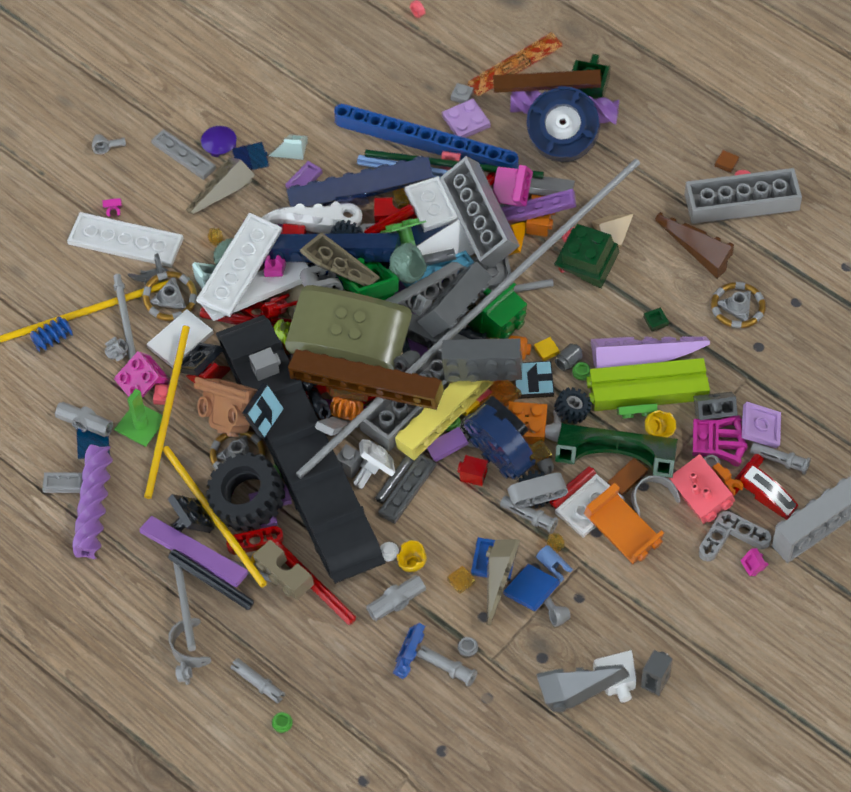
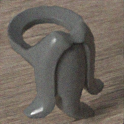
[128,253,169,285]

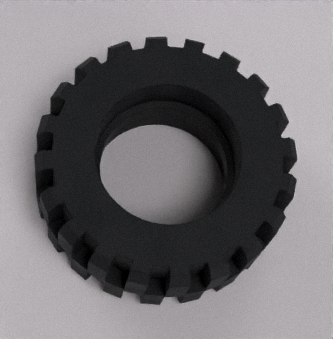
[206,452,285,531]

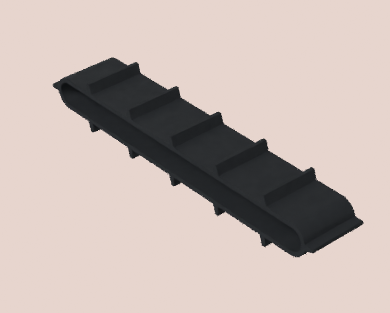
[216,315,386,584]

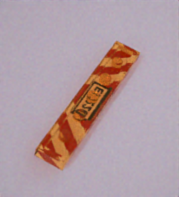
[468,32,562,96]

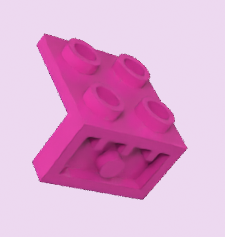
[493,165,533,207]
[114,351,170,398]

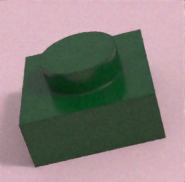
[643,307,669,332]

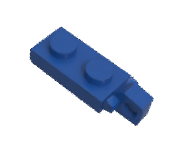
[393,623,425,679]

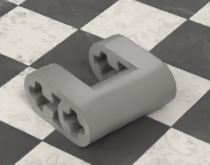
[300,265,343,291]

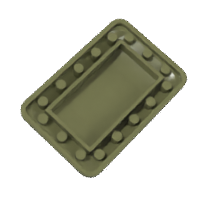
[285,285,412,370]

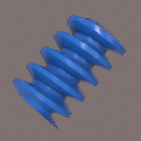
[30,316,73,352]

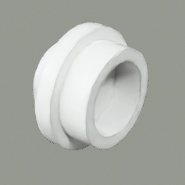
[380,542,399,561]

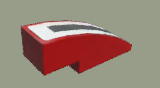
[740,464,799,520]

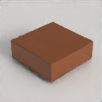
[715,150,739,173]

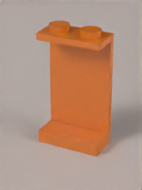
[584,483,664,564]

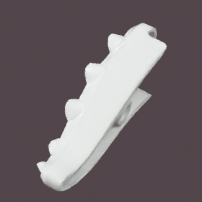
[262,201,362,234]

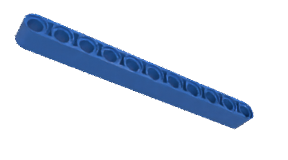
[334,104,519,169]

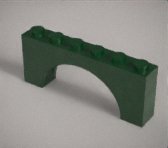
[555,423,678,478]

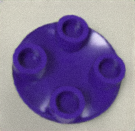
[201,126,237,157]

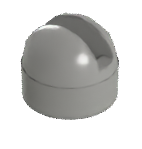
[537,458,554,474]

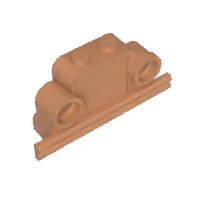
[194,377,257,437]

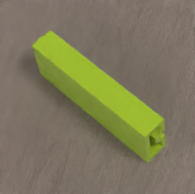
[586,358,710,411]

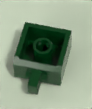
[572,54,611,100]

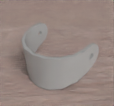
[631,475,680,516]
[169,618,211,668]

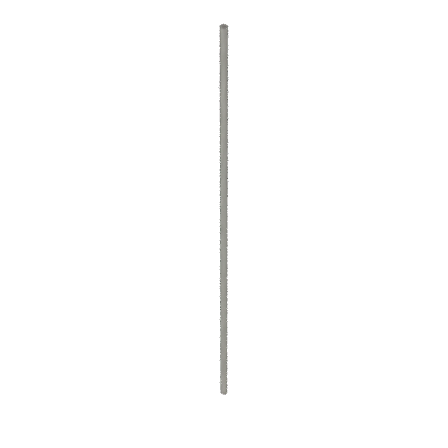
[296,159,640,479]

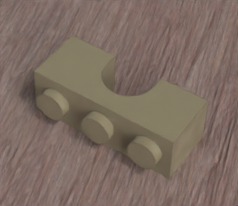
[253,540,314,600]

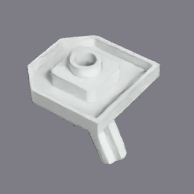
[353,439,395,489]

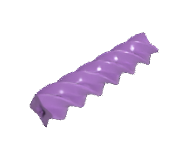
[510,91,619,125]
[72,444,113,559]

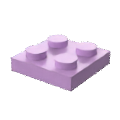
[442,99,490,138]
[742,402,781,449]

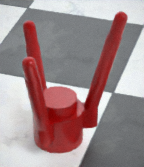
[262,293,298,323]

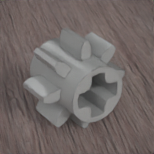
[105,337,128,362]

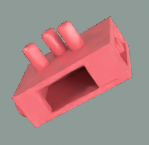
[668,454,735,524]

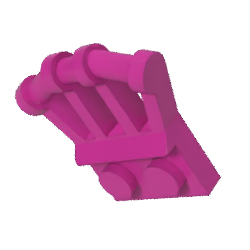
[692,415,747,467]

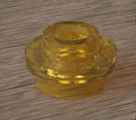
[207,228,223,246]
[547,533,565,553]

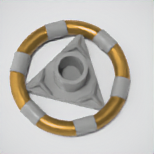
[142,271,197,321]
[711,282,766,329]
[210,430,266,470]

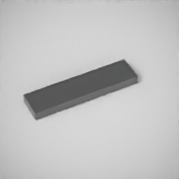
[378,454,436,524]

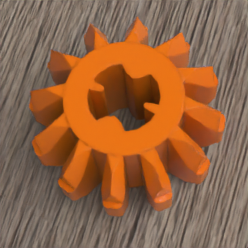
[330,396,363,421]

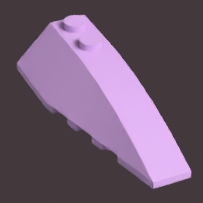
[591,336,710,368]

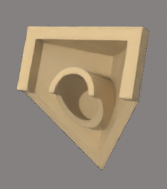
[592,214,633,247]

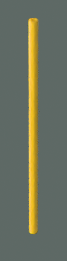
[0,280,169,343]
[144,325,190,499]
[162,446,267,588]

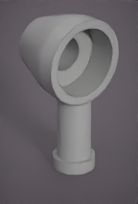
[92,134,126,154]
[545,410,562,442]
[544,595,570,627]

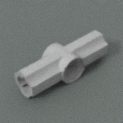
[55,402,113,437]
[366,575,426,621]

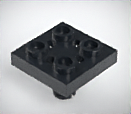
[168,494,214,533]

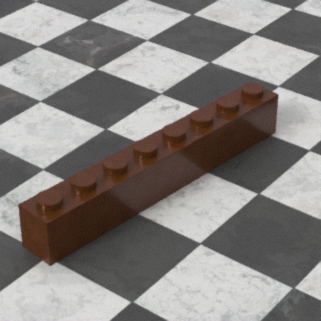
[288,349,444,410]

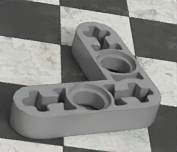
[699,511,771,562]

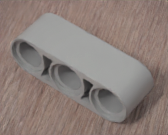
[507,472,568,509]

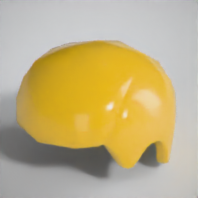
[645,410,676,438]
[397,540,427,572]

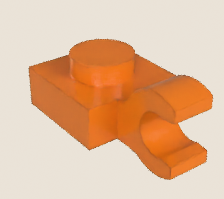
[712,462,743,496]

